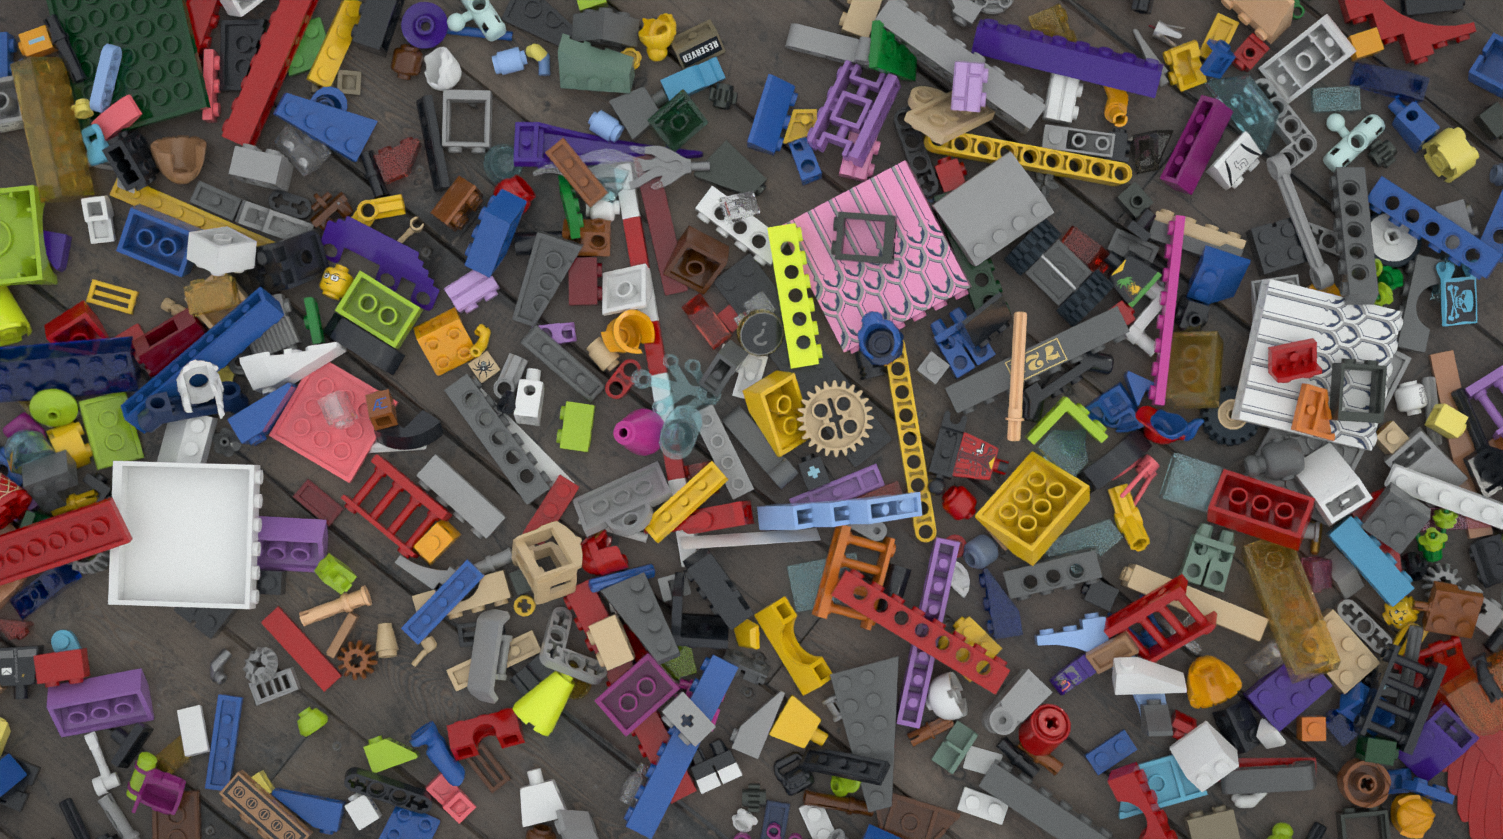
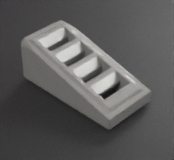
[248,667,301,705]

